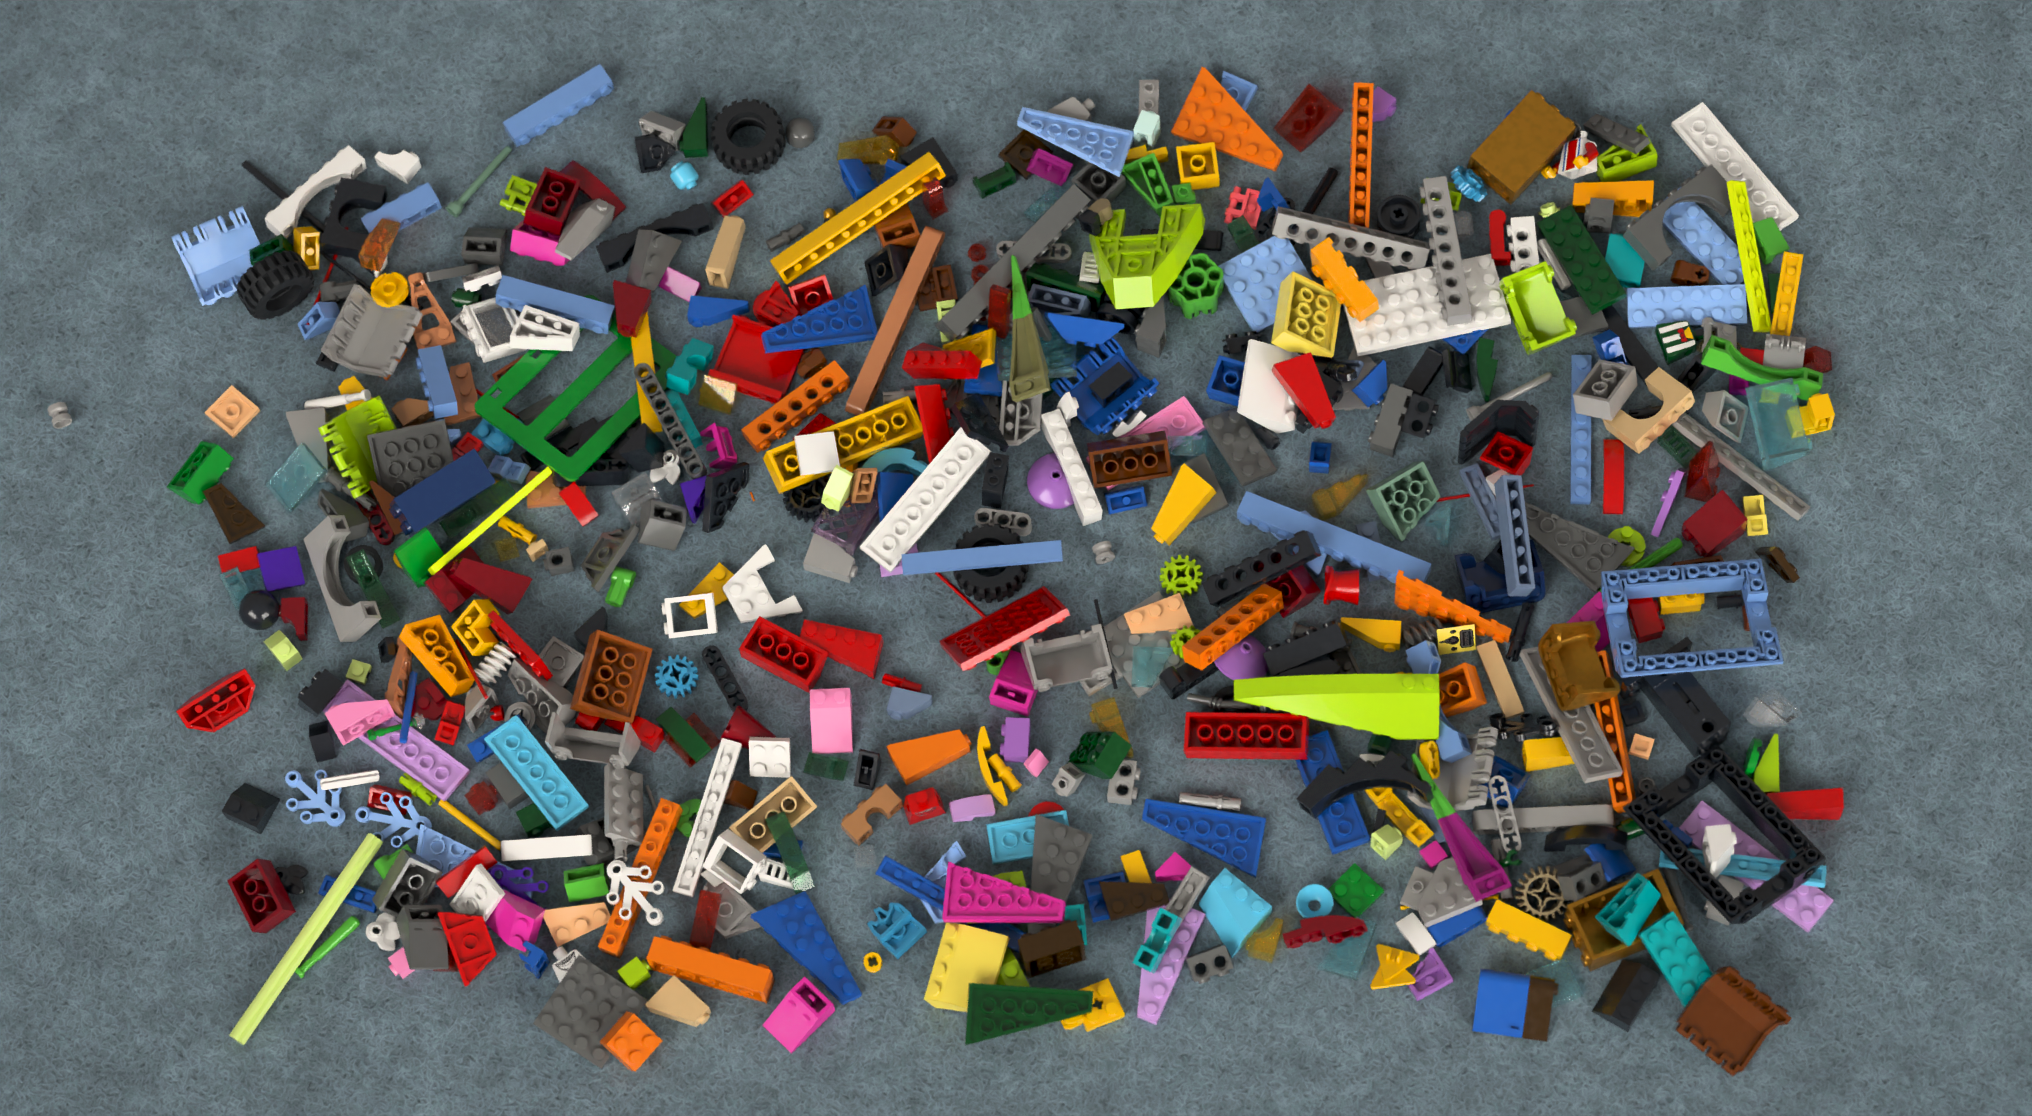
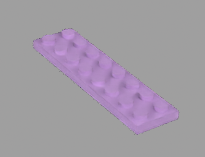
[323,679,470,801]
[1679,801,1834,932]

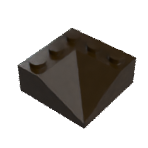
[1017,920,1086,979]

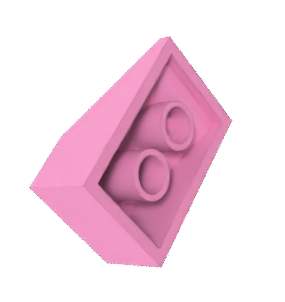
[810,688,853,754]
[325,699,396,746]

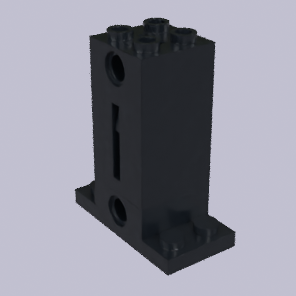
[1619,637,1731,758]

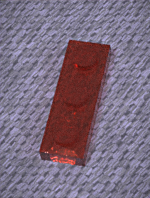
[988,284,1011,339]
[689,890,722,949]

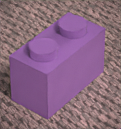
[1000,717,1031,762]

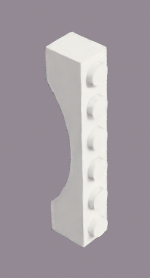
[265,145,367,238]
[1041,409,1103,526]

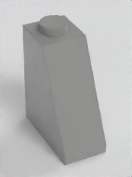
[803,528,858,583]

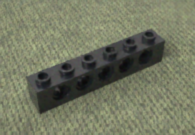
[1202,530,1322,607]

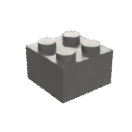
[1071,162,1126,206]

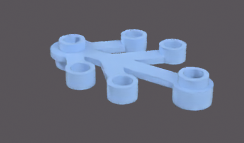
[285,769,346,827]
[355,792,432,848]

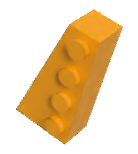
[1572,180,1654,217]
[1310,237,1379,322]
[399,615,475,697]

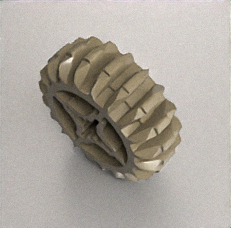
[1515,866,1567,921]

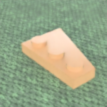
[1124,593,1194,634]
[543,901,611,947]

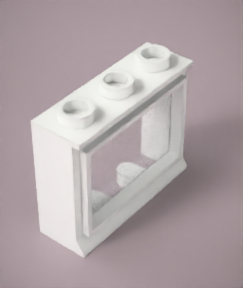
[460,297,527,363]

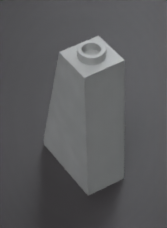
[286,407,331,483]

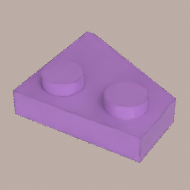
[1407,947,1453,1001]

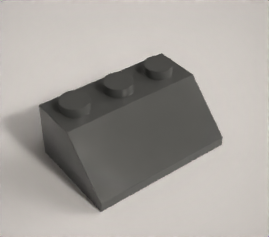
[372,848,443,917]

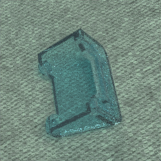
[1745,378,1813,472]

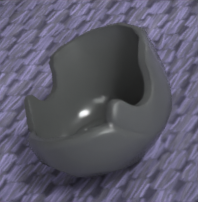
[786,117,814,148]

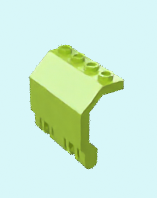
[318,395,397,499]

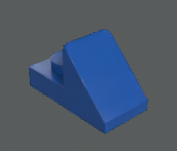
[1257,177,1290,212]
[1309,442,1332,474]

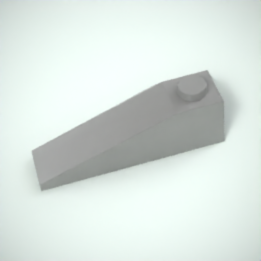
[555,199,615,260]
[508,658,576,734]

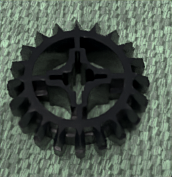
[783,476,829,523]

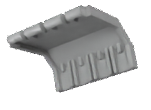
[320,284,423,378]

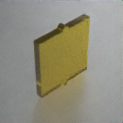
[698,374,738,415]

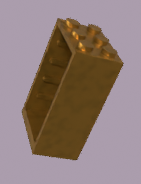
[1467,90,1576,205]
[1563,869,1684,971]

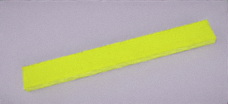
[1726,180,1771,333]
[428,467,552,575]

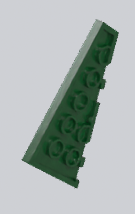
[965,983,1093,1046]

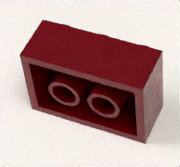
[523,167,581,236]
[227,859,296,934]

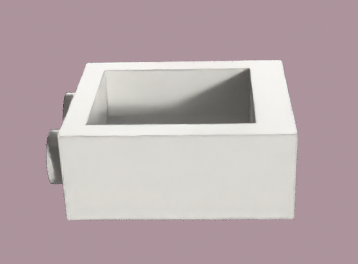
[662,593,718,638]
[703,829,767,894]

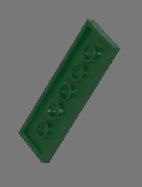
[1537,205,1627,315]

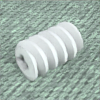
[474,642,517,686]

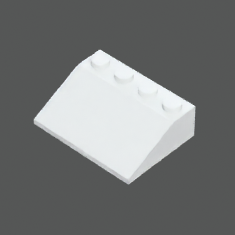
[1237,339,1301,434]

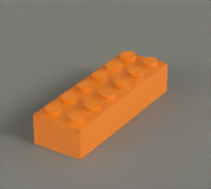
[646,935,775,1003]

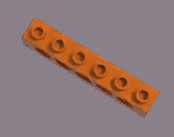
[741,360,850,453]
[1182,584,1284,670]

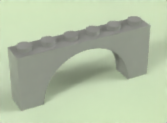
[304,515,381,642]

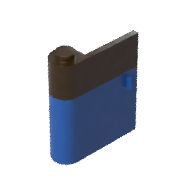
[1472,968,1559,1042]

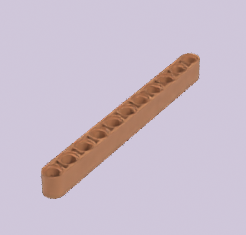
[845,226,945,416]

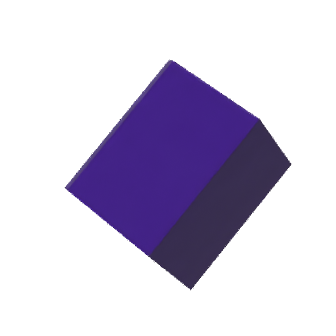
[680,476,706,524]

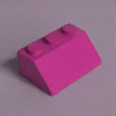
[510,220,569,266]
[1567,591,1610,652]

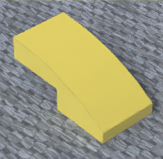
[1742,495,1768,536]

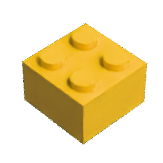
[1176,142,1220,190]

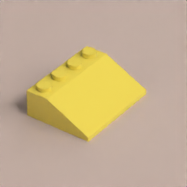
[1271,271,1341,358]
[924,922,1010,1012]

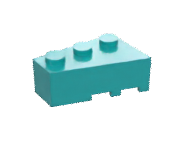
[1595,873,1661,947]

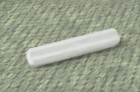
[1537,239,1571,290]
[320,770,380,790]

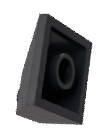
[864,244,909,296]

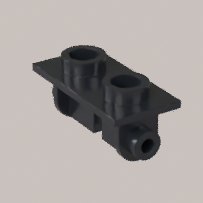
[1222,331,1262,355]

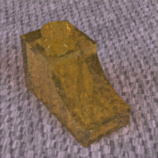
[1246,918,1284,963]

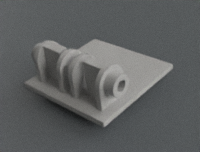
[1763,334,1806,369]

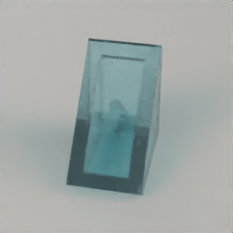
[1168,435,1207,456]

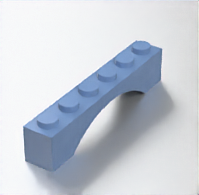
[1406,640,1472,763]

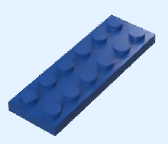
[1295,730,1371,855]

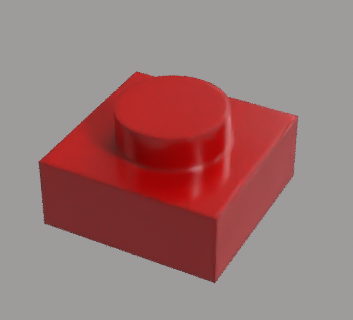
[456,432,484,454]

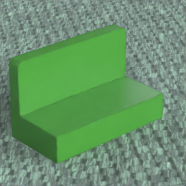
[1753,217,1789,265]

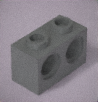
[1584,198,1614,234]
[1557,861,1607,902]
[1184,943,1233,984]

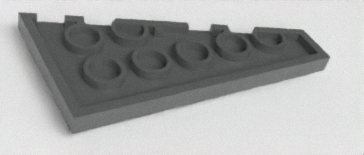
[1028,814,1093,934]

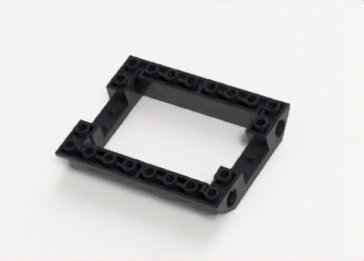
[1623,744,1826,924]

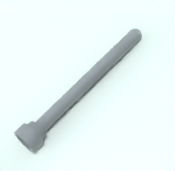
[1466,372,1552,421]

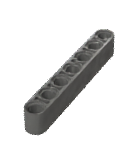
[634,363,707,479]

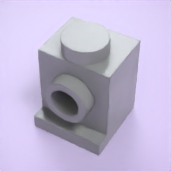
[1051,762,1085,797]

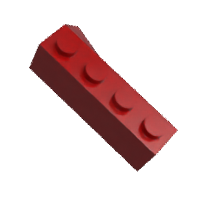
[902,343,982,379]

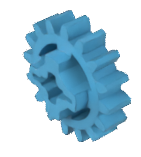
[1450,165,1488,202]
[655,655,699,699]

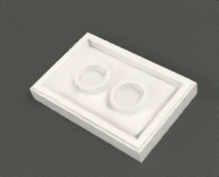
[450,864,505,922]

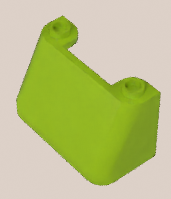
[1499,261,1577,355]

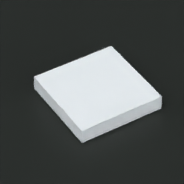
[794,431,840,476]

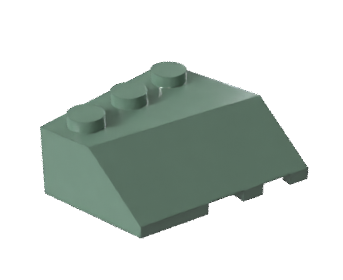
[1366,461,1441,542]

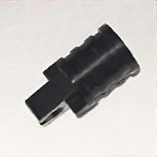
[1325,360,1357,382]

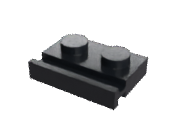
[1442,349,1472,393]

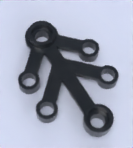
[1489,713,1559,742]

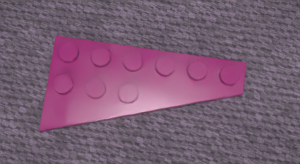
[942,862,1066,923]

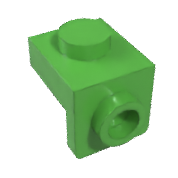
[1171,183,1196,205]

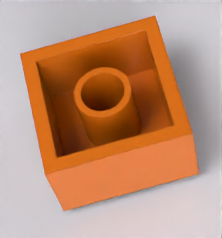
[600,1011,662,1072]

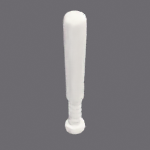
[304,389,371,410]

